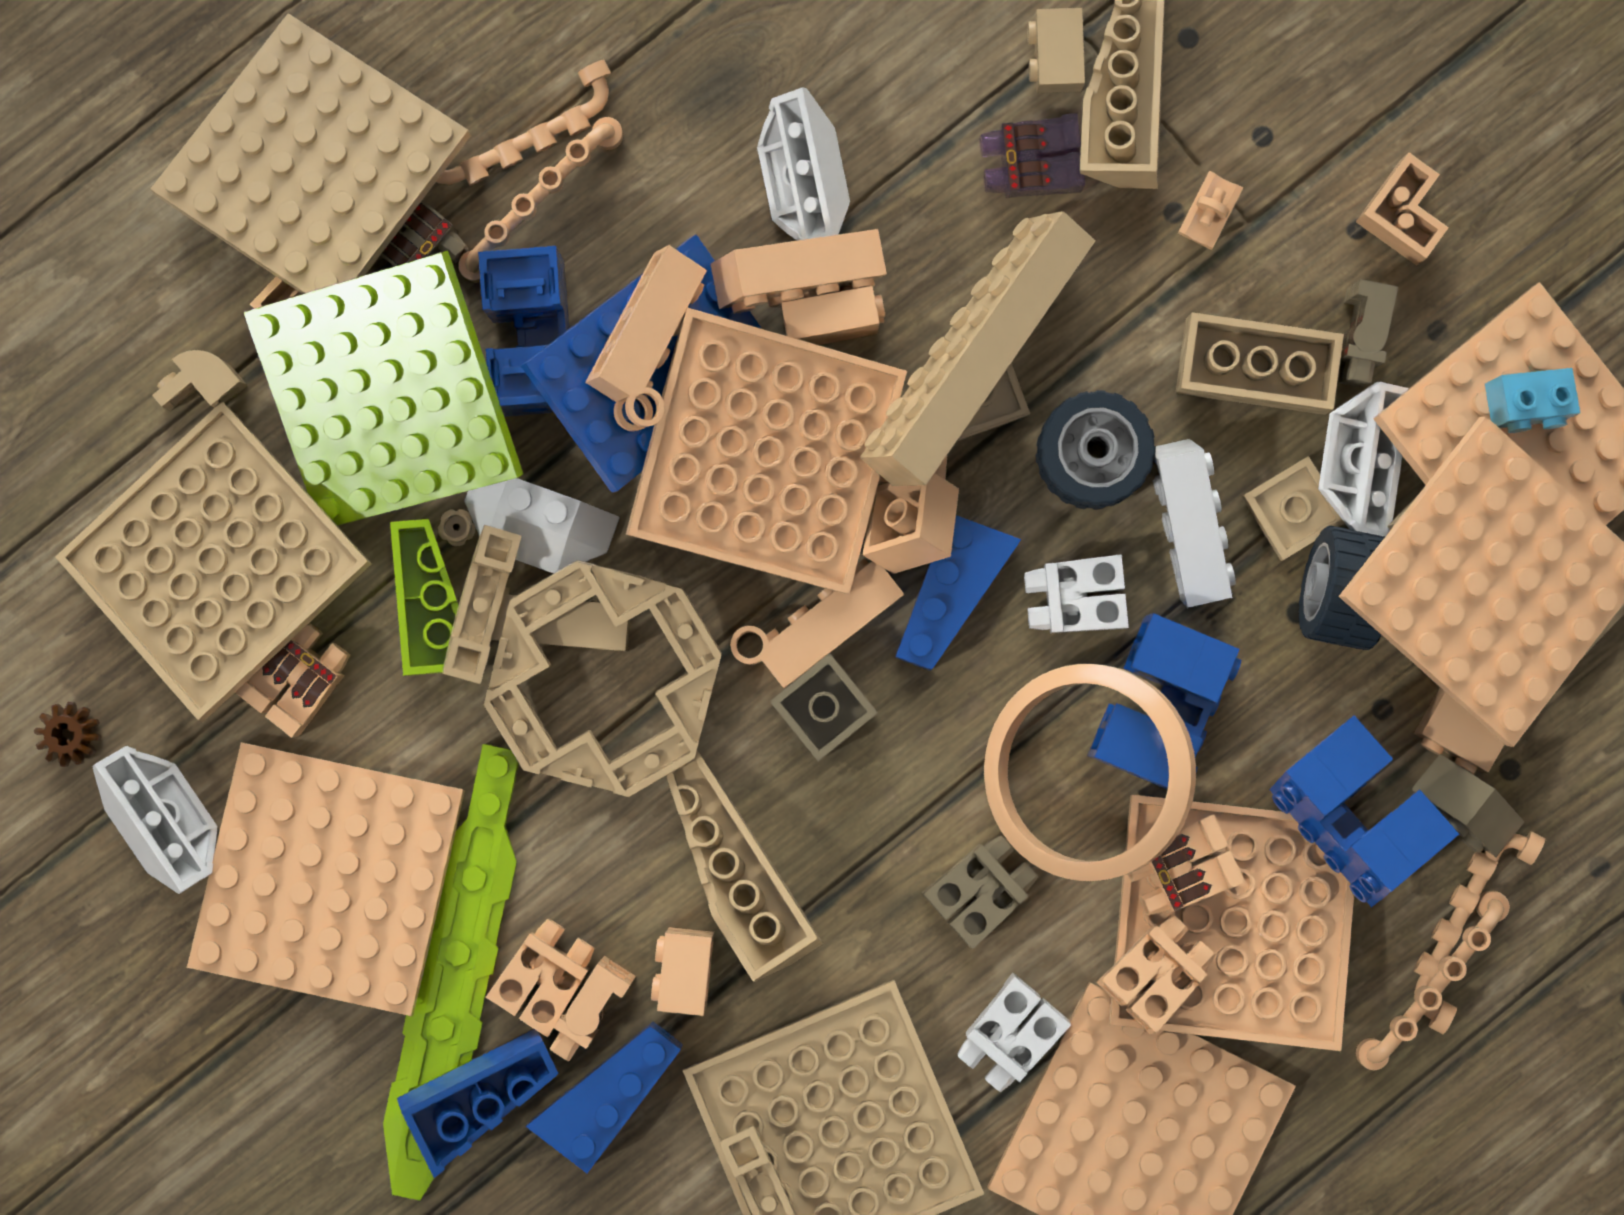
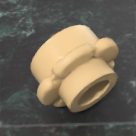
[438,509,476,546]

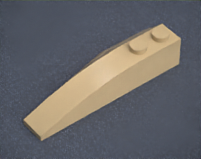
[1080,0,1165,189]
[666,750,823,982]

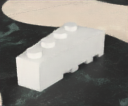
[1153,439,1236,608]

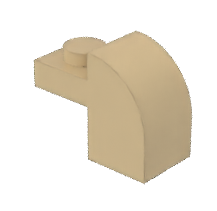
[152,350,247,411]

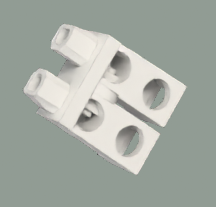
[1024,554,1129,633]
[958,973,1071,1092]

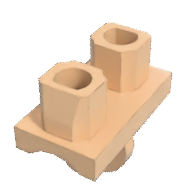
[1178,171,1243,250]

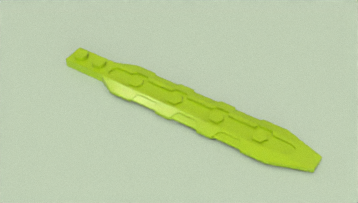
[383,744,519,1201]

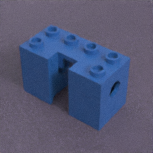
[478,246,569,417]
[1087,613,1242,789]
[1269,715,1459,907]

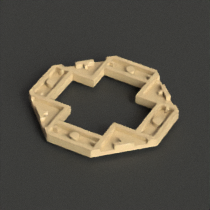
[484,560,722,797]

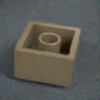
[770,653,878,761]

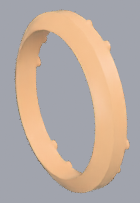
[984,664,1196,881]

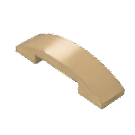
[442,525,522,684]
[718,1126,796,1215]

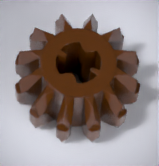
[34,702,102,767]

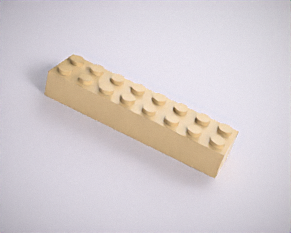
[860,211,1096,486]

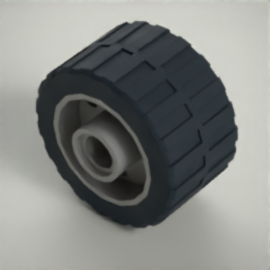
[1035,390,1156,510]
[1299,525,1385,650]

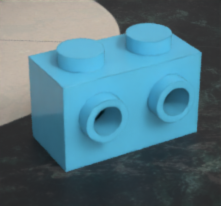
[1485,368,1580,433]

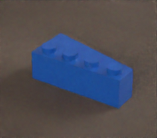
[895,515,1021,671]
[526,1022,683,1173]
[397,1029,558,1178]

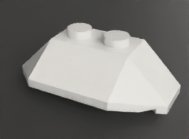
[757,88,850,241]
[1318,382,1409,537]
[464,478,620,573]
[92,746,217,894]

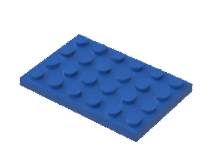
[521,234,762,493]

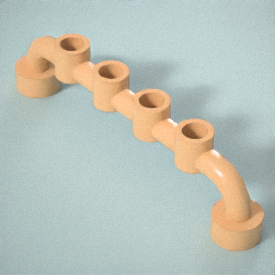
[436,60,611,186]
[459,117,623,283]
[1414,831,1545,1034]
[1356,891,1510,1070]

